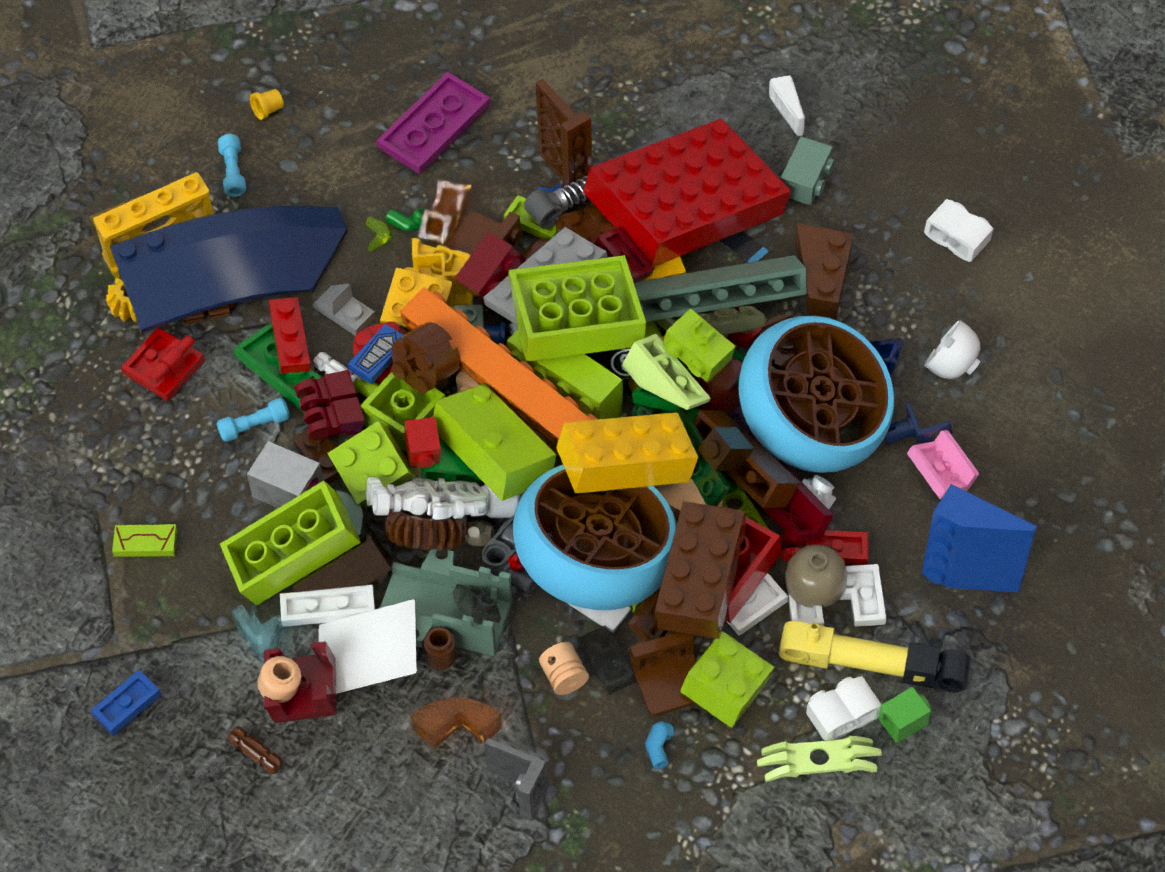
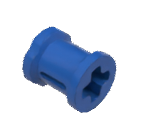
[483,322,507,346]

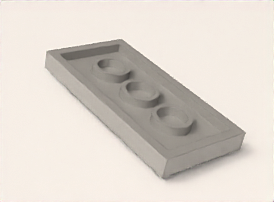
[483,227,608,325]

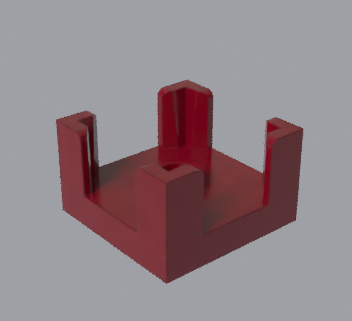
[264,641,336,723]

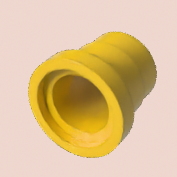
[250,89,284,120]

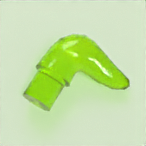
[366,216,391,251]

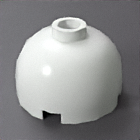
[924,320,980,379]

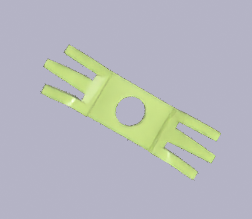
[757,736,882,782]

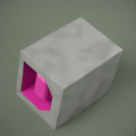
[247,441,323,508]

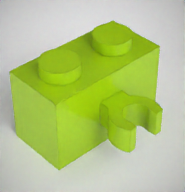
[663,308,736,383]

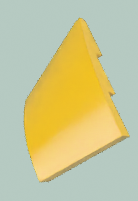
[412,238,473,310]

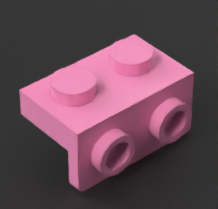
[907,430,979,499]

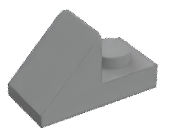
[312,283,376,335]

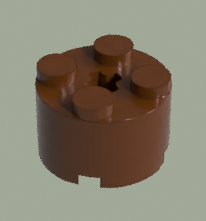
[391,322,460,394]

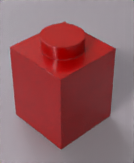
[404,417,441,468]

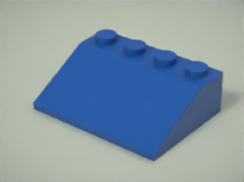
[922,484,1037,592]

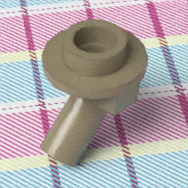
[465,520,495,547]

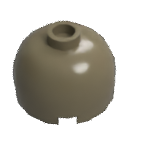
[785,544,848,608]

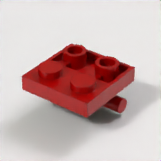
[121,327,205,401]

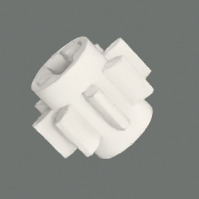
[802,475,836,509]

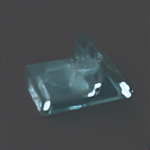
[231,604,283,664]

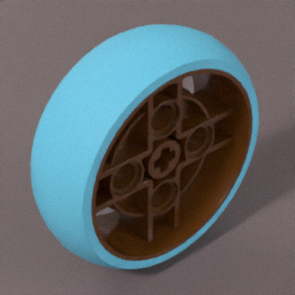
[739,316,894,473]
[513,465,677,610]

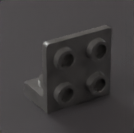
[484,738,548,821]

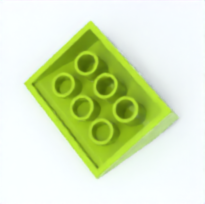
[509,255,646,362]

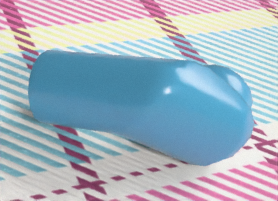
[645,721,674,769]

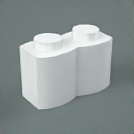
[924,199,993,262]
[806,676,881,741]

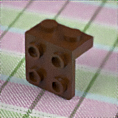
[445,212,522,256]
[630,631,697,716]

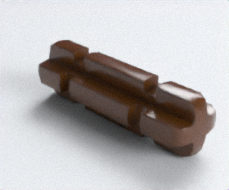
[228,726,283,774]

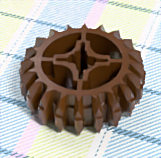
[385,509,468,551]

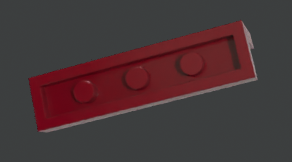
[756,441,834,542]

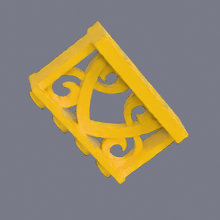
[93,172,213,278]

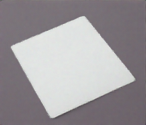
[319,599,416,694]

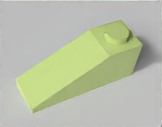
[622,334,711,410]

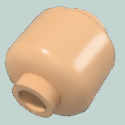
[257,656,301,703]

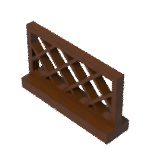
[536,79,592,189]

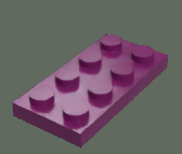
[376,71,491,174]

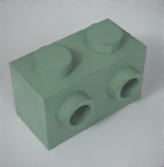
[780,136,835,205]

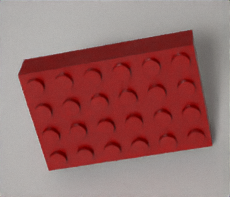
[583,118,791,267]

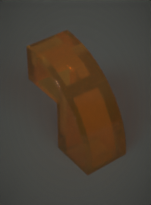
[418,179,471,244]
[410,698,502,750]

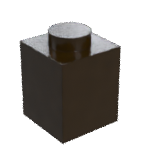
[697,427,754,471]

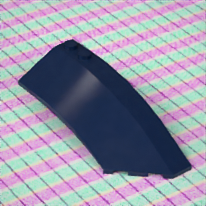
[110,206,348,333]

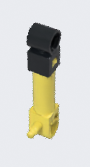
[778,621,971,693]

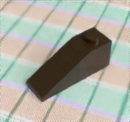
[293,530,392,592]

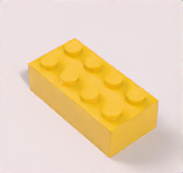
[556,412,698,494]

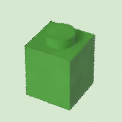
[878,687,931,743]

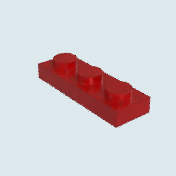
[269,297,310,374]

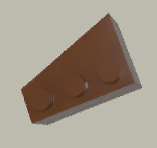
[795,223,854,320]

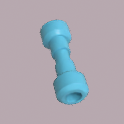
[218,134,246,197]
[216,398,290,442]

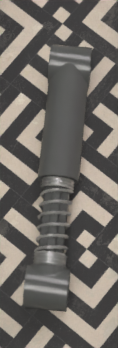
[524,127,677,229]

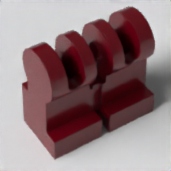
[294,370,365,440]

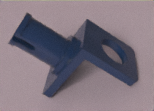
[885,402,953,445]

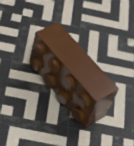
[655,501,746,639]

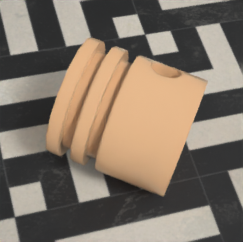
[539,642,589,695]

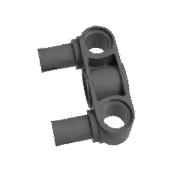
[482,514,551,595]

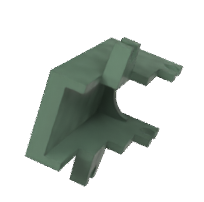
[380,549,513,657]

